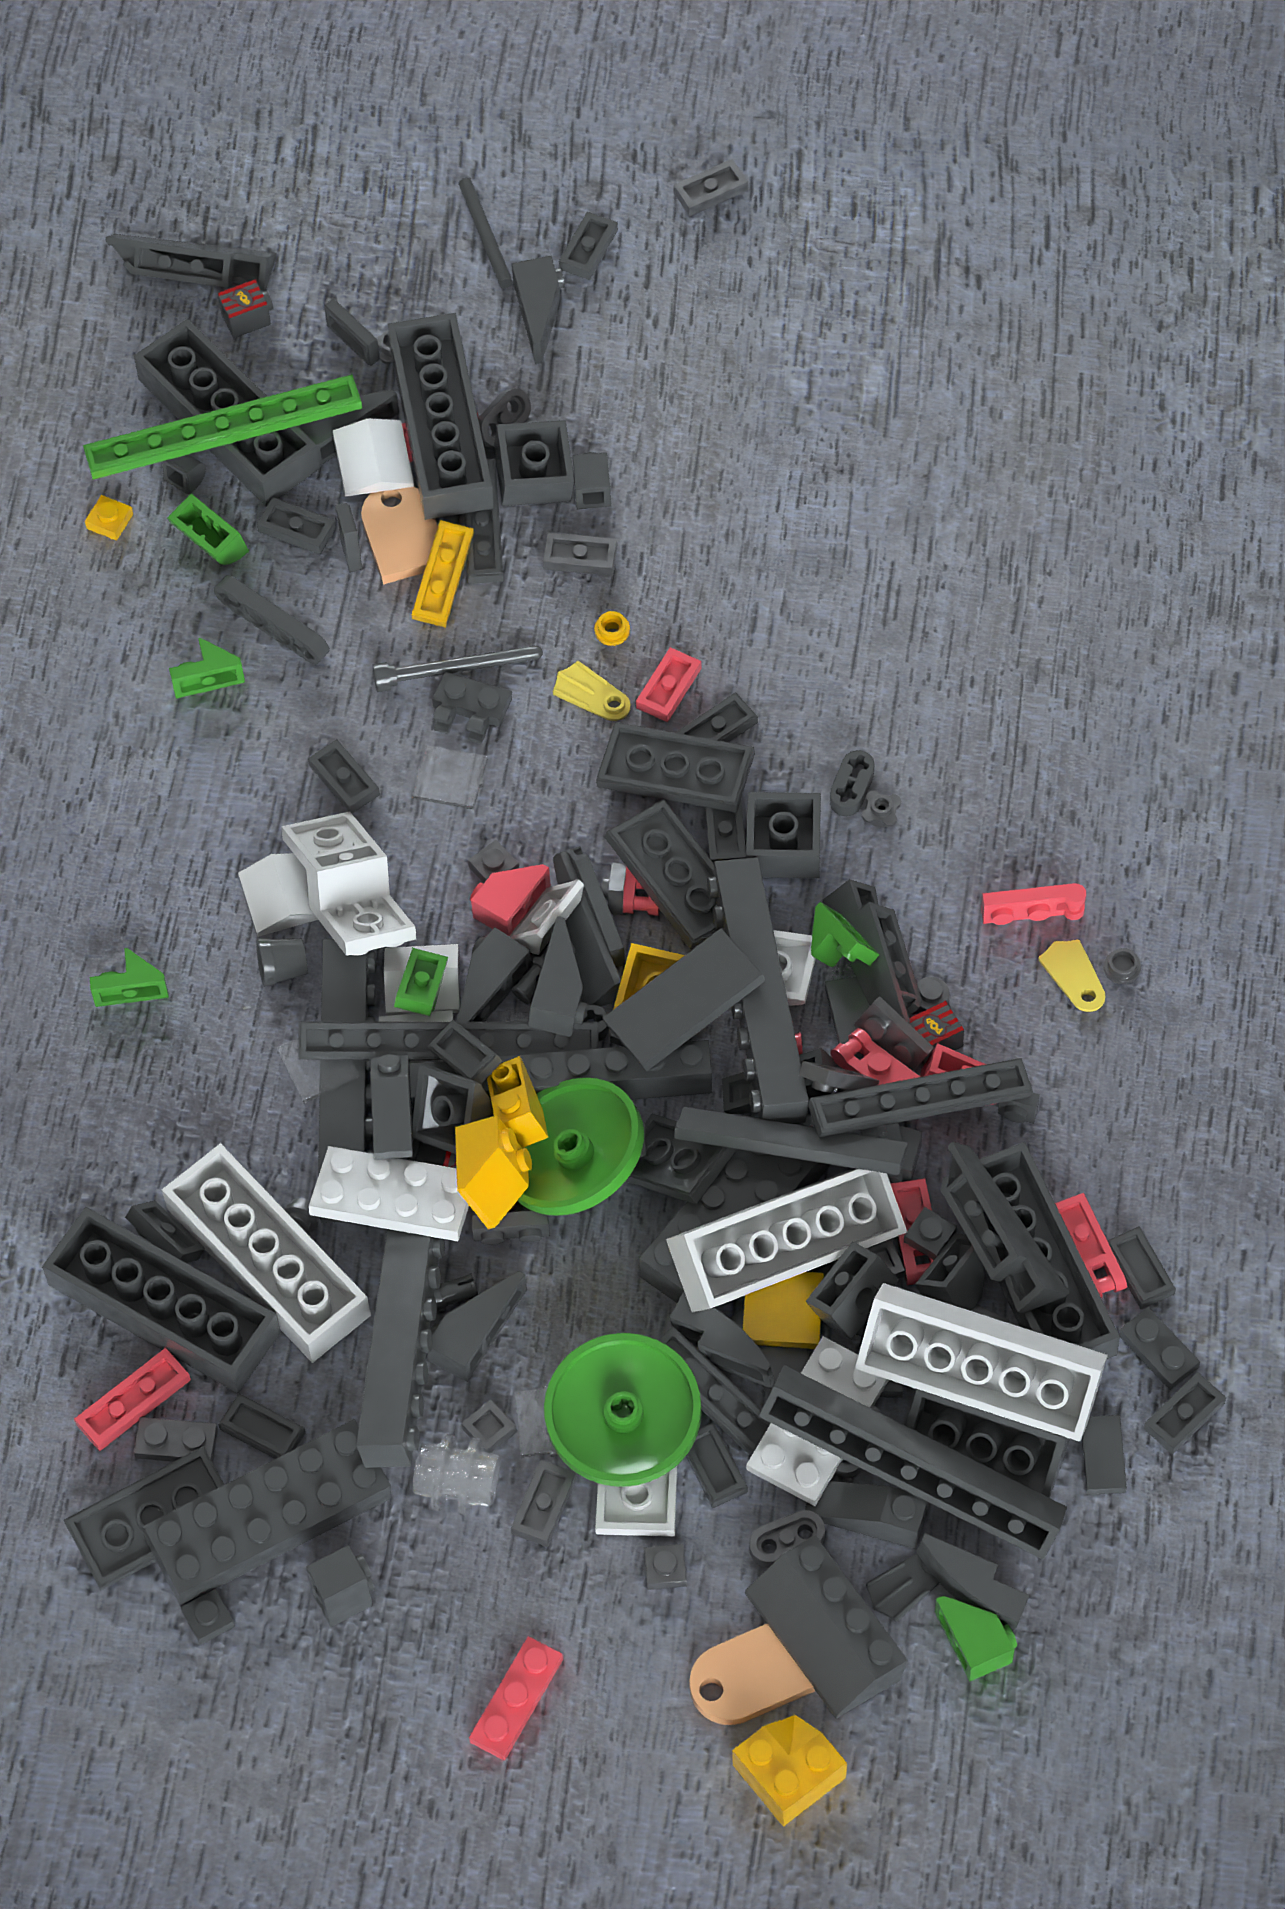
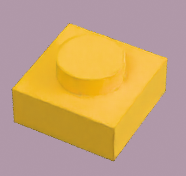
[85,495,133,541]

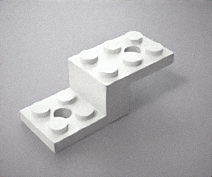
[281,811,416,956]

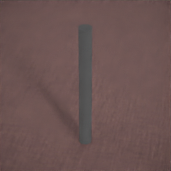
[459,178,513,288]

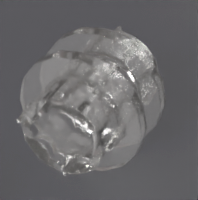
[413,1433,501,1516]

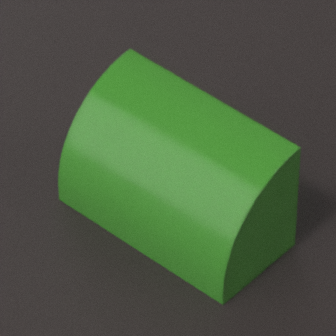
[167,493,249,565]

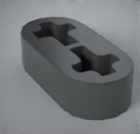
[830,750,875,816]

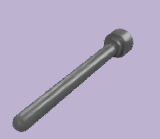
[372,645,543,692]

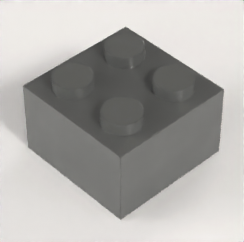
[494,420,575,506]
[746,792,821,878]

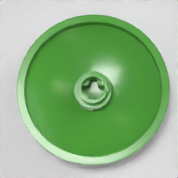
[517,1078,644,1215]
[544,1333,701,1487]

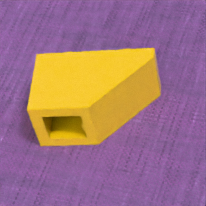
[487,1056,549,1148]

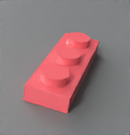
[74,1348,191,1451]
[469,1636,563,1761]

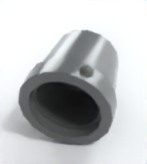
[256,938,308,987]

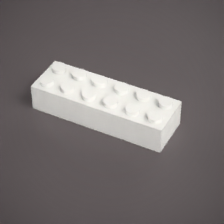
[162,1143,371,1363]
[666,1168,907,1312]
[855,1283,1108,1442]

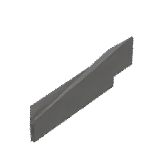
[106,234,277,291]
[553,846,625,1007]
[822,879,922,1023]
[941,1141,1069,1313]

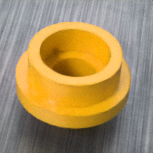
[594,611,630,646]

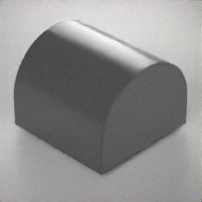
[162,454,206,495]

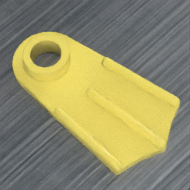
[553,661,631,721]
[1039,939,1105,1012]

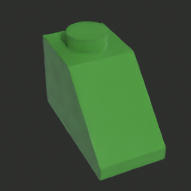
[935,1596,1017,1682]

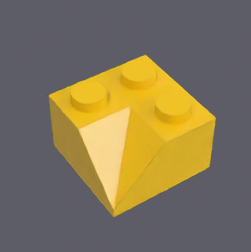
[732,1715,847,1827]

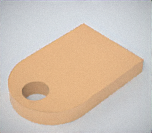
[361,487,438,585]
[690,1623,815,1725]

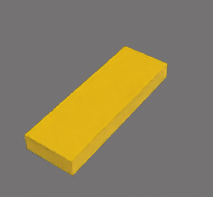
[412,520,474,628]

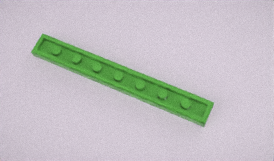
[83,374,362,480]

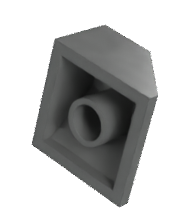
[412,1064,494,1154]

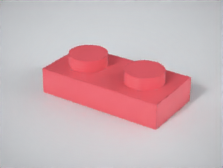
[636,647,702,723]

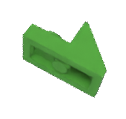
[169,638,245,699]
[811,902,879,967]
[90,948,169,1007]
[394,948,448,1016]

